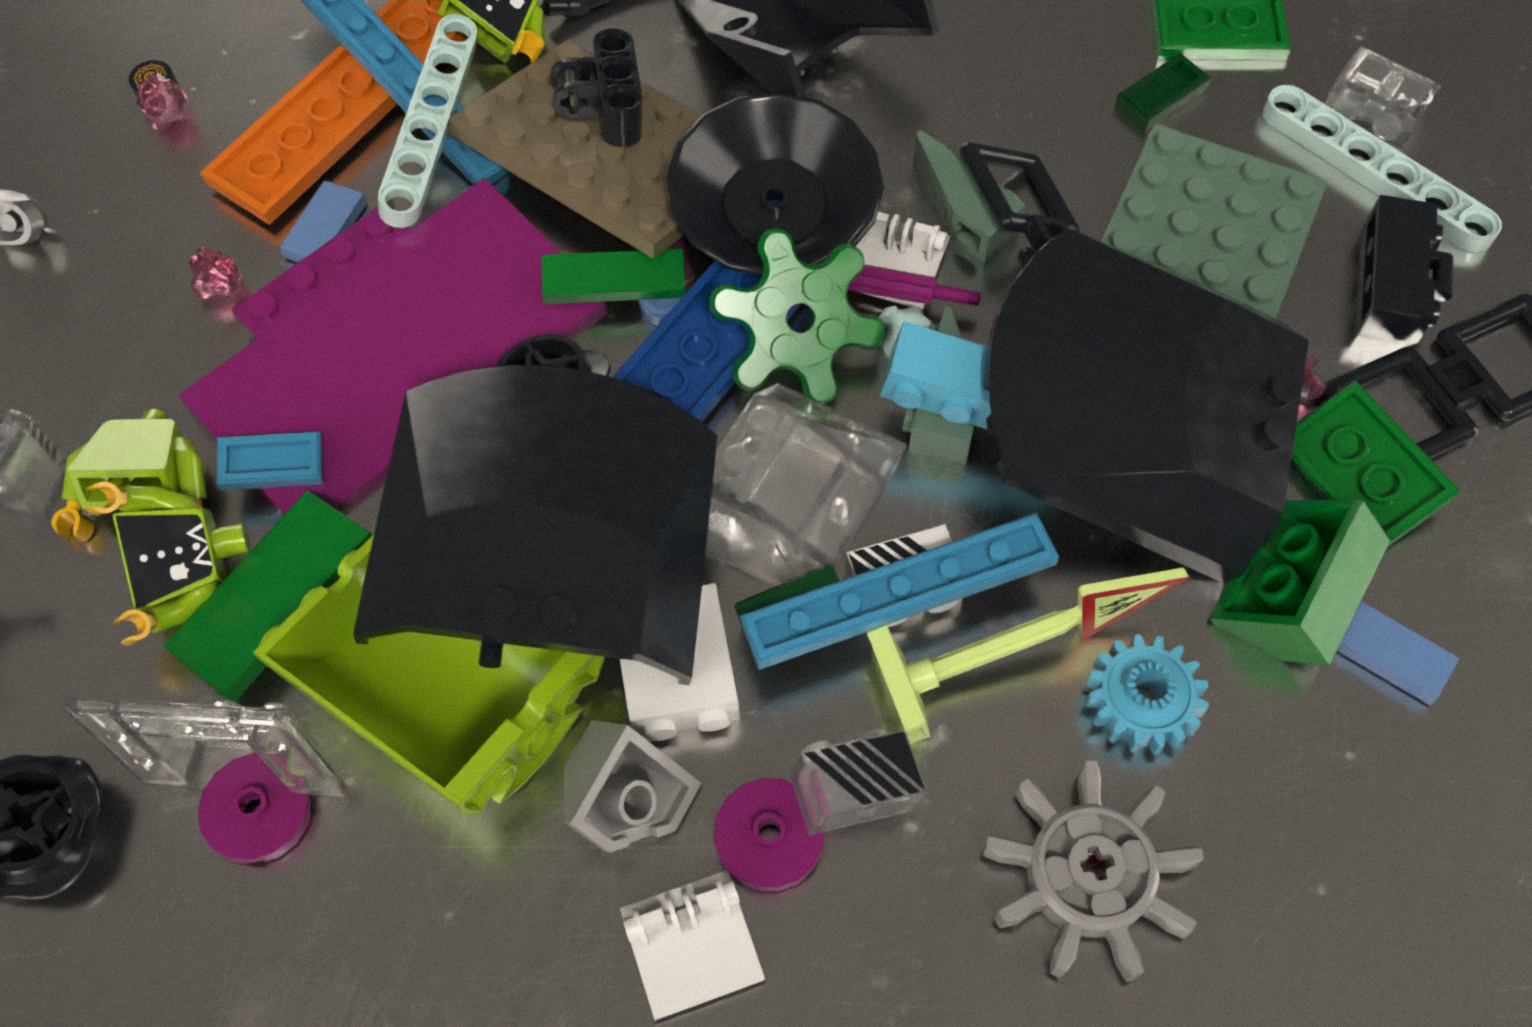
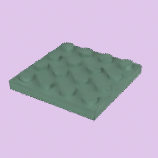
[1102,123,1328,319]

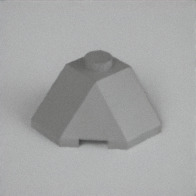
[564,720,702,853]

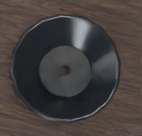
[666,92,884,276]

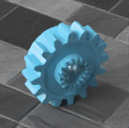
[1085,634,1209,755]

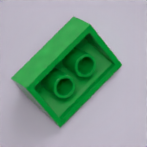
[1209,500,1390,665]

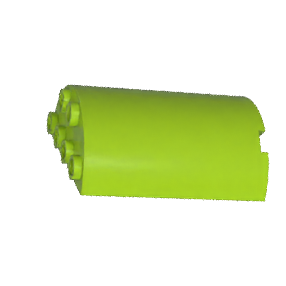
[253,535,605,815]

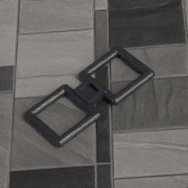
[959,142,1080,269]
[1317,294,1532,459]

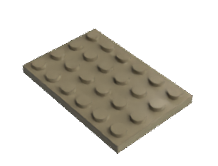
[447,40,702,259]

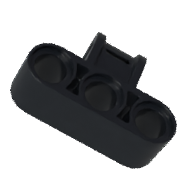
[550,28,643,147]

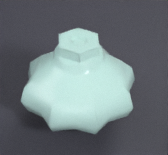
[879,305,931,358]

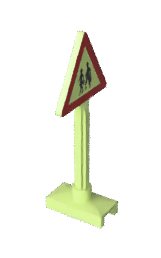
[867,568,1189,745]

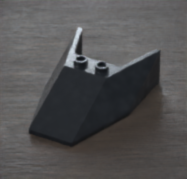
[678,0,939,97]

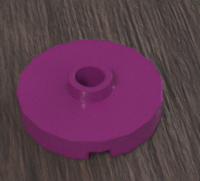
[197,753,312,864]
[714,778,825,892]

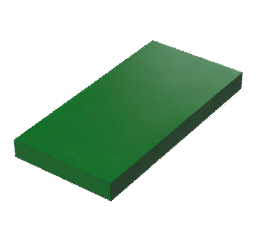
[163,490,373,704]

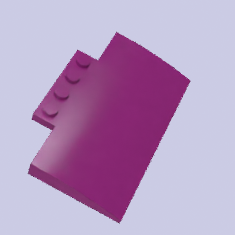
[178,178,607,516]

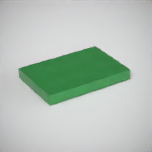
[1151,0,1291,61]
[1291,380,1461,547]

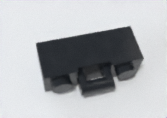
[1358,195,1453,344]

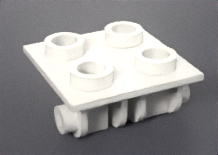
[856,212,950,310]
[620,870,765,1021]

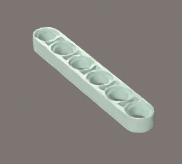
[378,14,477,228]
[1263,85,1502,253]

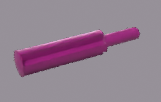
[848,264,982,306]

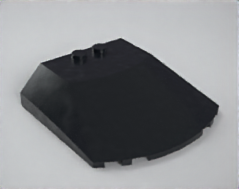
[983,228,1309,583]
[353,365,718,685]

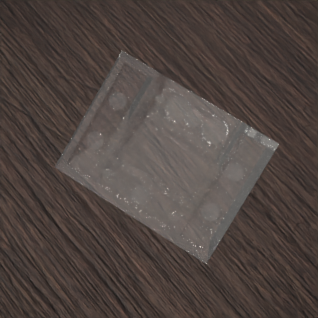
[706,383,907,586]
[60,697,347,797]

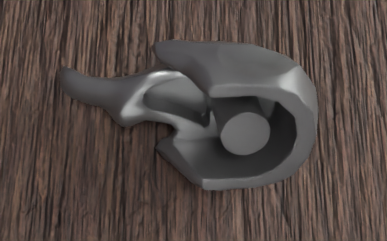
[0,189,49,246]

